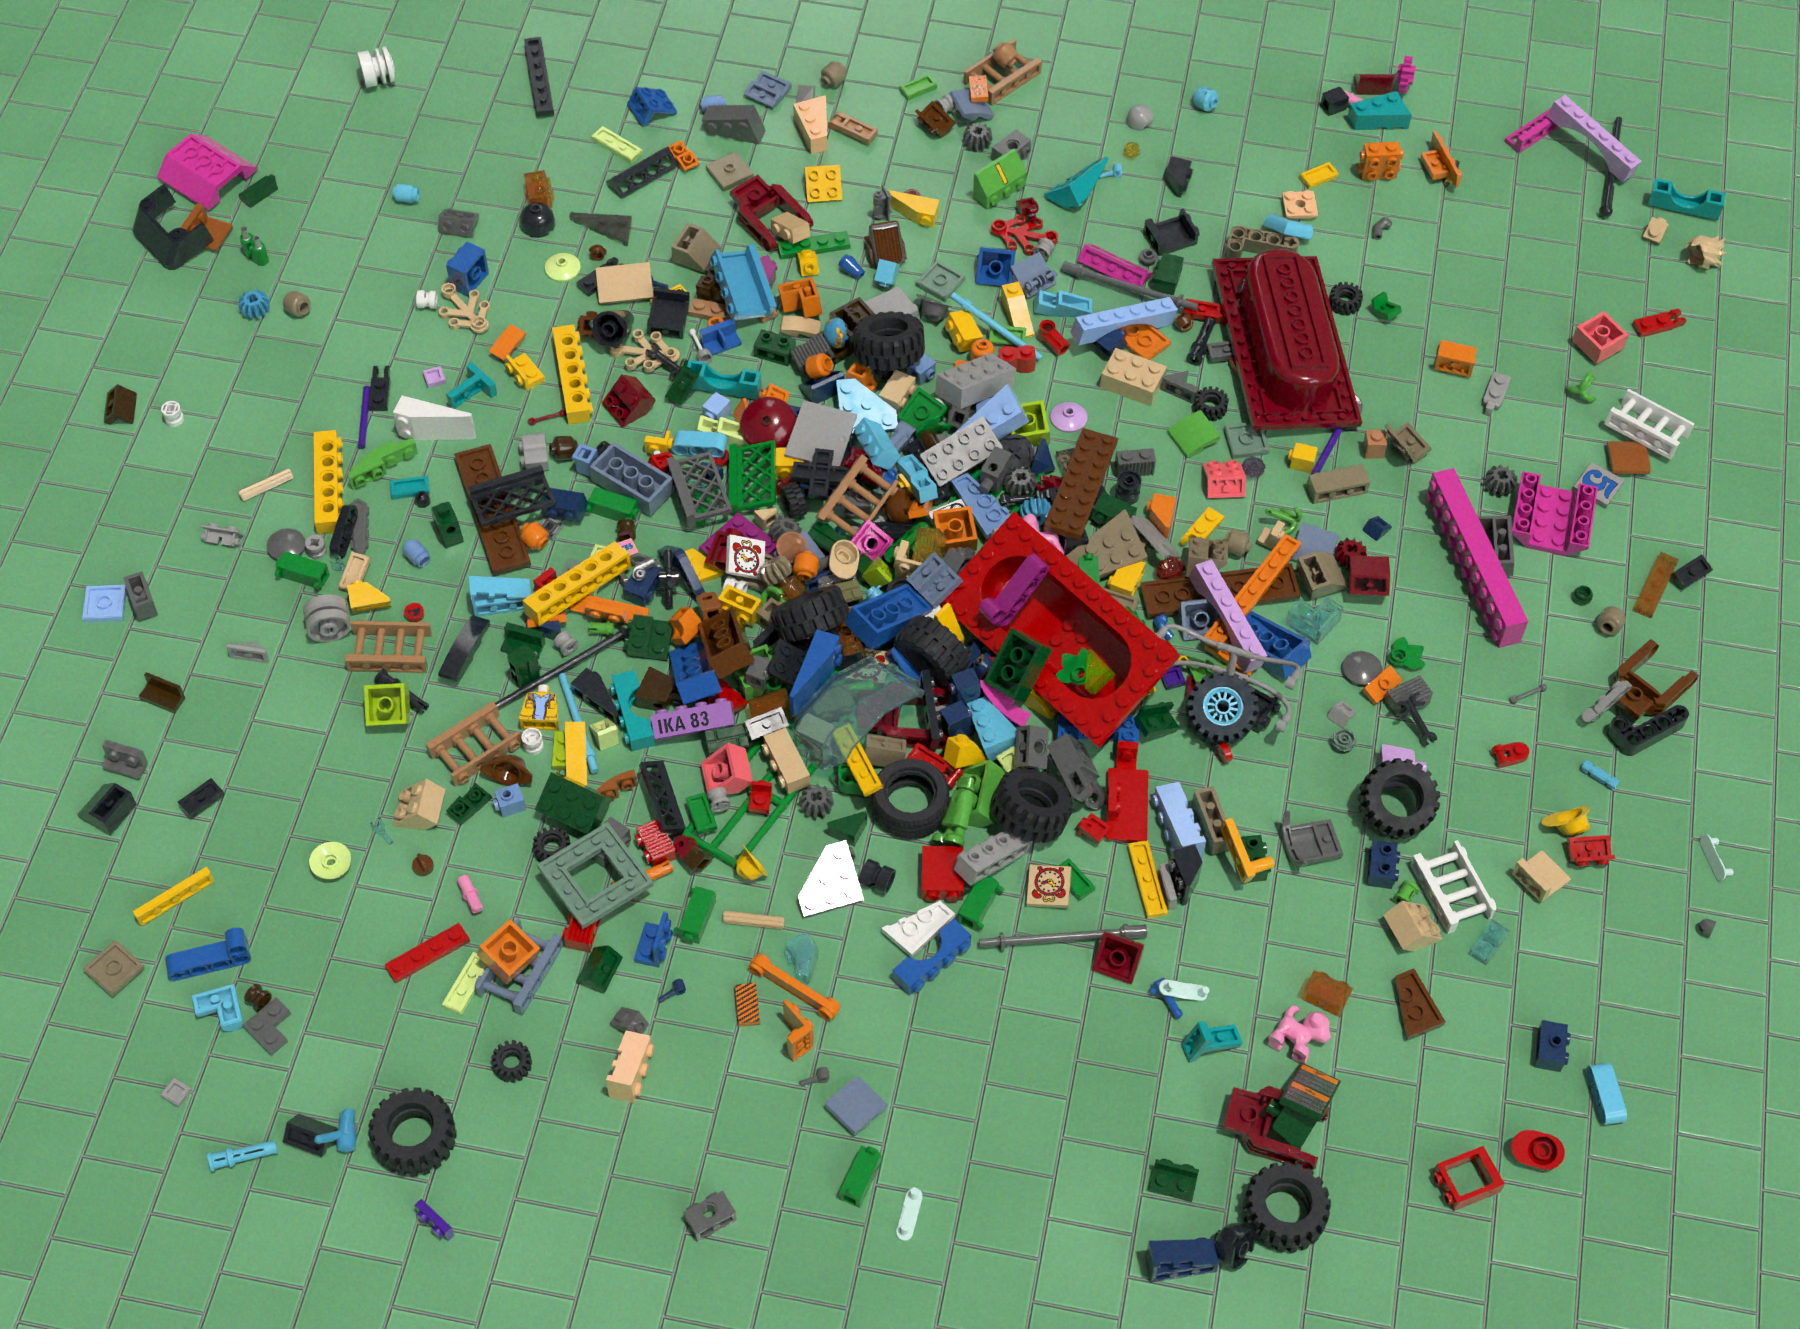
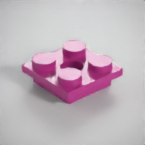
[850,519,894,561]

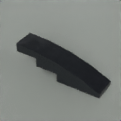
[438,615,490,682]

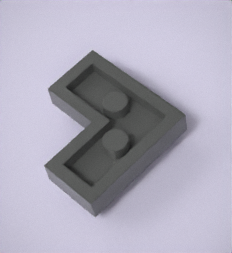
[243,997,291,1056]

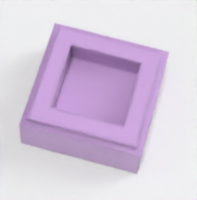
[423,366,446,388]

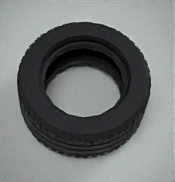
[872,759,950,839]

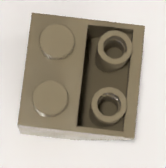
[671,223,720,273]
[1186,537,1228,577]
[1296,551,1347,600]

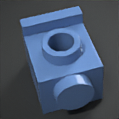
[572,443,598,477]

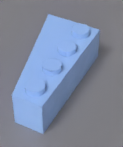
[955,384,1030,440]
[1152,782,1206,859]

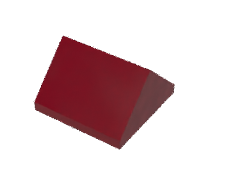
[1354,74,1394,95]
[1092,931,1145,984]

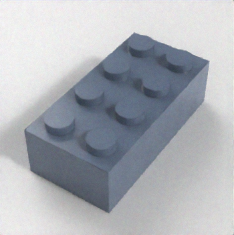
[589,442,674,516]

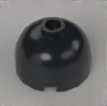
[519,202,556,238]
[1214,1223,1256,1270]

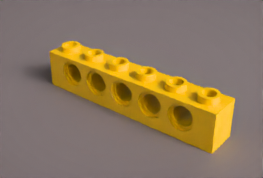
[552,324,593,425]
[314,430,344,534]
[522,541,631,626]

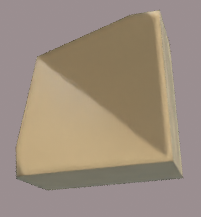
[754,508,778,531]

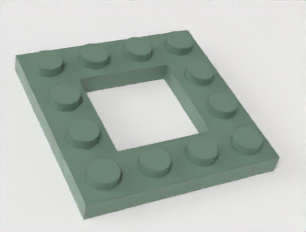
[537,822,654,929]

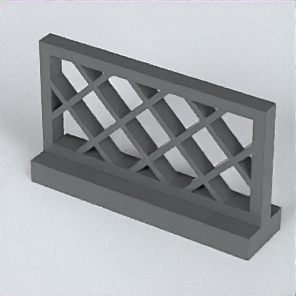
[666,451,732,528]

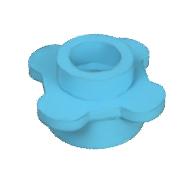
[864,585,883,601]

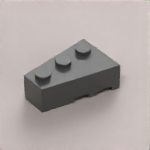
[702,105,766,145]
[1478,516,1514,576]

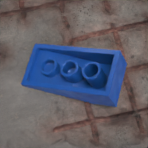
[845,583,933,650]
[1229,611,1312,680]
[789,630,843,717]
[669,640,722,704]

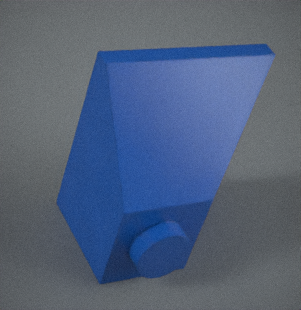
[976,246,1016,286]

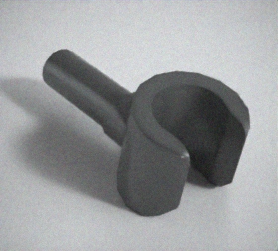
[800,1067,829,1086]

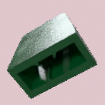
[431,501,464,549]
[1264,1100,1317,1149]

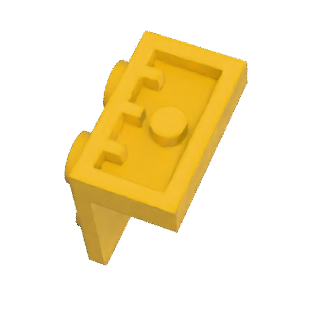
[804,165,842,203]

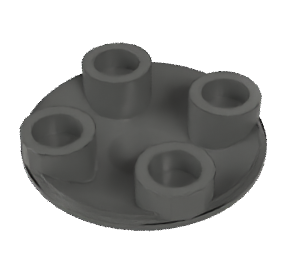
[267,528,305,559]
[1343,651,1382,686]

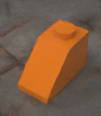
[1146,493,1176,539]

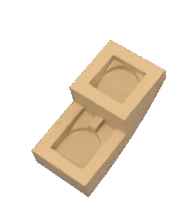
[780,316,821,338]

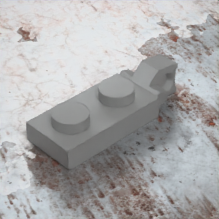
[1482,372,1511,417]

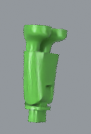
[931,777,975,847]

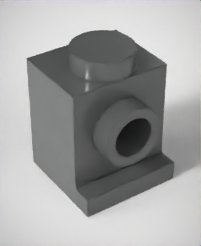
[746,655,771,691]

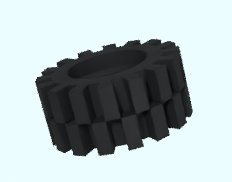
[1329,282,1363,316]
[1194,386,1229,422]
[780,482,807,519]
[533,826,571,862]
[491,1040,532,1083]

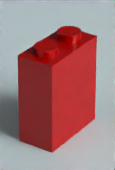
[921,846,964,902]

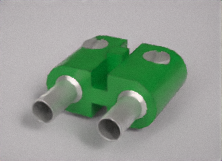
[240,227,269,266]

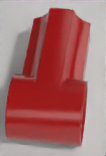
[1037,319,1070,356]

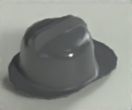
[916,294,952,322]

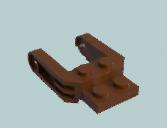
[1606,639,1699,720]

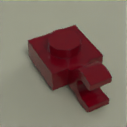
[1016,197,1039,222]
[1036,475,1063,491]

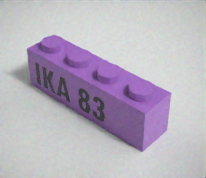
[651,698,736,740]

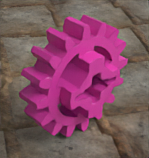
[1395,55,1416,94]

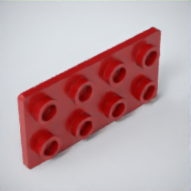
[1106,768,1149,842]

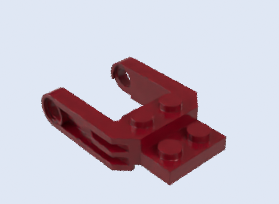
[730,175,814,252]
[857,683,949,749]
[1222,1086,1330,1170]

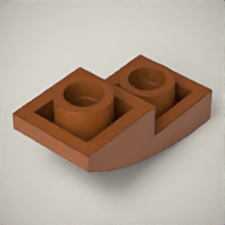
[597,769,637,801]

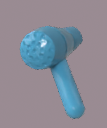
[314,1108,357,1153]

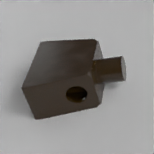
[635,667,683,711]

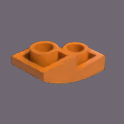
[668,140,700,172]
[489,324,526,362]

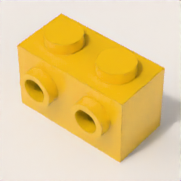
[944,310,983,352]
[718,584,762,627]

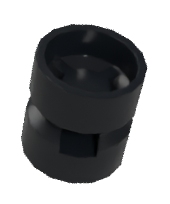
[1115,470,1142,505]
[858,858,896,895]

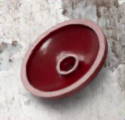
[740,397,796,452]

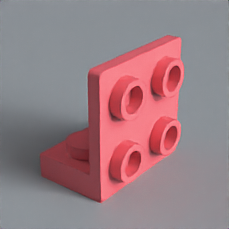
[1203,460,1246,498]

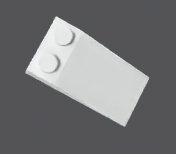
[393,396,476,440]

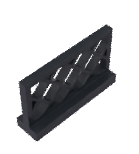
[468,465,556,528]

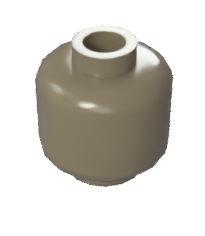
[821,61,846,87]
[283,291,311,317]
[1224,529,1253,557]
[1597,606,1626,635]

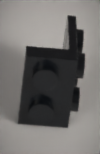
[767,638,807,687]

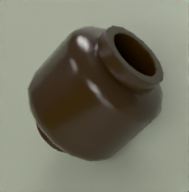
[549,436,578,460]

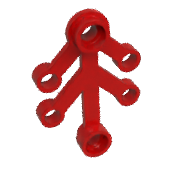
[990,214,1058,256]

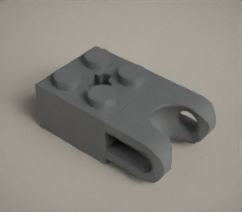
[1048,733,1106,810]

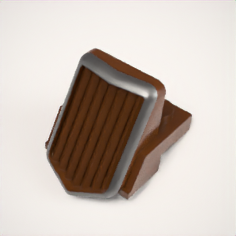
[864,220,907,266]

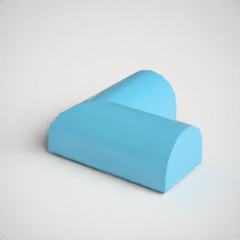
[1264,214,1313,240]
[192,984,243,1032]

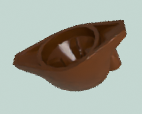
[480,755,533,786]

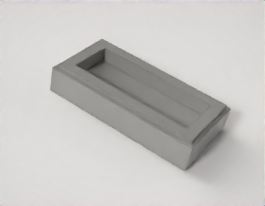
[1158,863,1177,910]

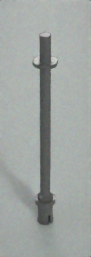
[1061,261,1198,311]
[979,924,1147,951]

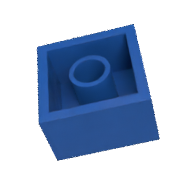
[446,242,489,297]

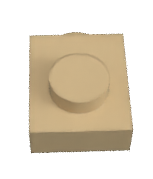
[1643,217,1669,244]
[1257,520,1286,549]

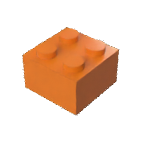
[933,506,978,556]
[477,919,540,984]

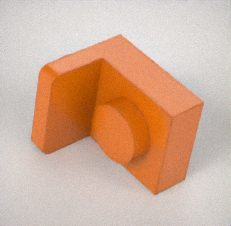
[758,383,790,403]

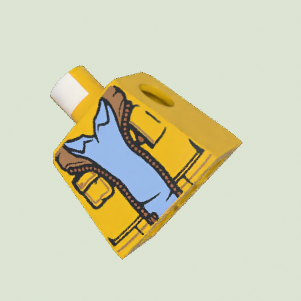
[519,684,559,731]

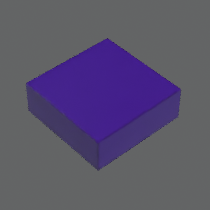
[1161,666,1186,690]

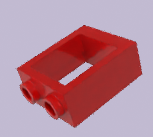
[1433,1145,1505,1211]

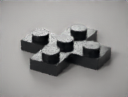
[791,448,850,501]

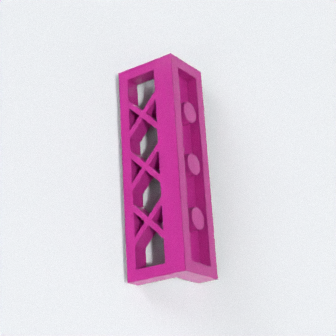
[1504,109,1559,153]
[1078,243,1153,287]

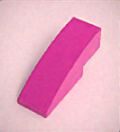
[979,680,1031,727]

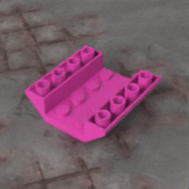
[157,134,258,211]
[1512,471,1598,556]

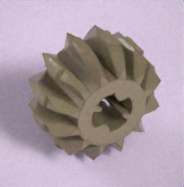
[758,556,792,586]

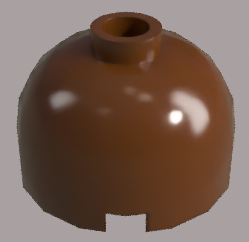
[883,486,916,524]

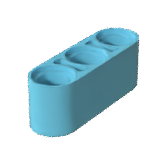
[671,430,728,458]
[1587,1063,1627,1125]

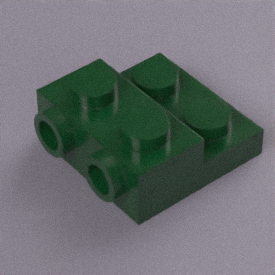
[624,614,673,661]

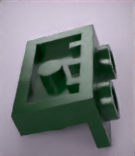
[1134,701,1179,738]
[1148,1159,1199,1202]

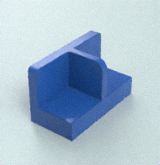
[699,319,742,356]

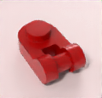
[1491,742,1530,768]

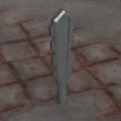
[349,498,370,555]

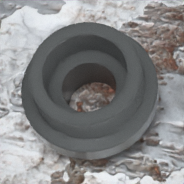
[1139,249,1157,266]

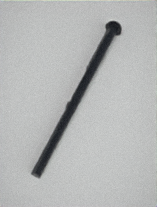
[1599,117,1622,218]
[495,626,629,710]

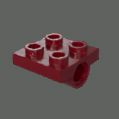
[842,447,884,488]
[704,528,753,571]

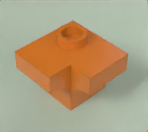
[846,362,878,393]
[668,607,702,645]

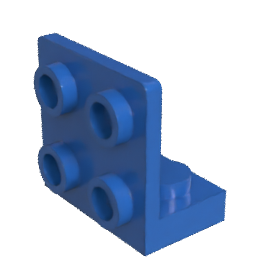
[627,87,678,126]
[634,911,673,968]

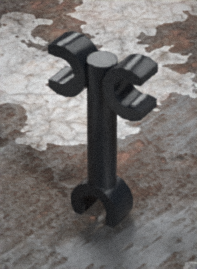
[645,343,685,380]
[998,490,1050,506]
[1394,692,1438,746]

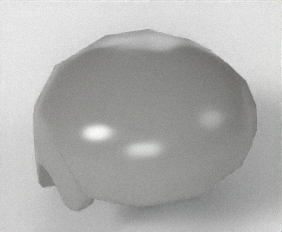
[1126,104,1154,131]

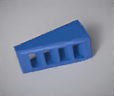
[885,647,921,685]

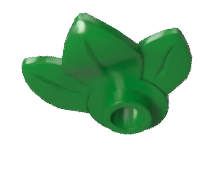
[915,415,952,438]
[1388,637,1425,670]
[1056,648,1092,685]

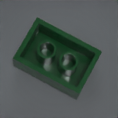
[984,628,1053,702]
[535,772,612,834]

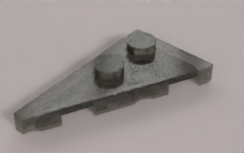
[569,212,632,246]

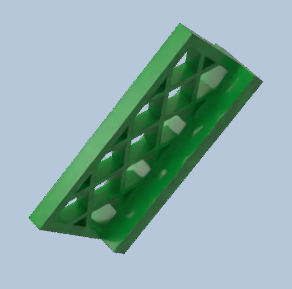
[729,440,776,515]

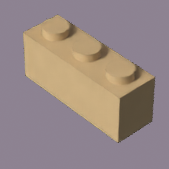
[761,727,810,794]

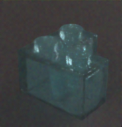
[1286,597,1343,645]

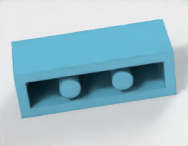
[853,417,900,470]

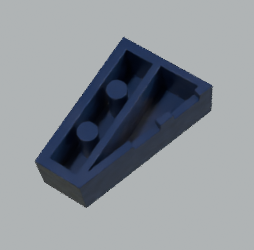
[1145,1238,1219,1282]

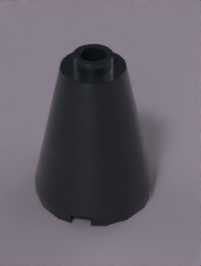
[592,310,634,347]

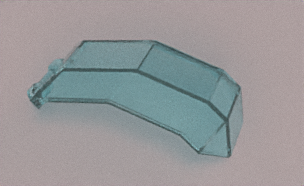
[792,655,925,771]

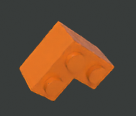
[777,277,823,318]

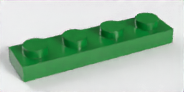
[777,231,851,260]

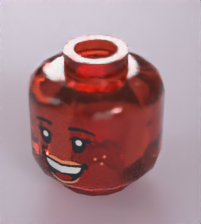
[1156,556,1186,580]

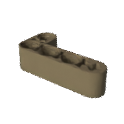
[1226,226,1299,258]

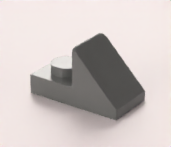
[1161,371,1199,404]

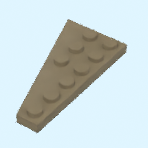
[1066,509,1148,578]

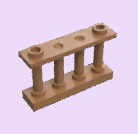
[964,39,1042,106]
[815,455,899,539]
[345,620,432,673]
[426,701,522,787]

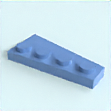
[951,473,1011,539]

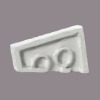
[881,901,955,958]

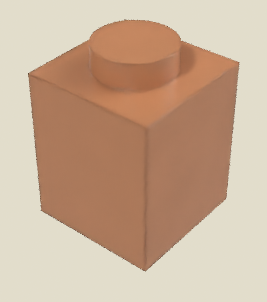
[1363,430,1387,459]

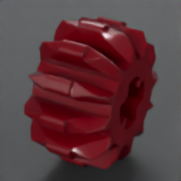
[1334,538,1367,570]

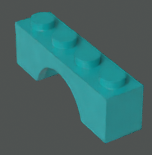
[1648,178,1726,220]
[687,360,762,400]
[609,670,655,751]

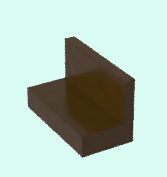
[104,384,137,425]
[139,672,185,714]

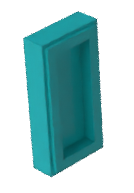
[390,476,430,500]

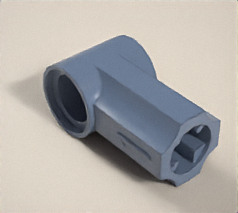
[890,421,917,453]

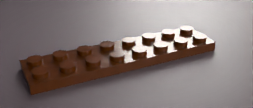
[1043,428,1119,541]
[454,444,531,575]
[1140,563,1301,618]

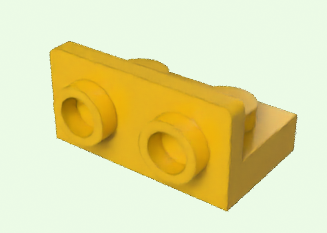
[505,353,545,391]

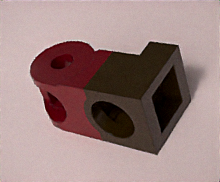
[673,835,714,872]

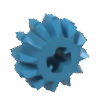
[238,289,270,320]
[1020,497,1051,527]

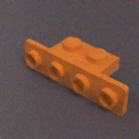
[1421,130,1462,187]
[570,595,649,624]

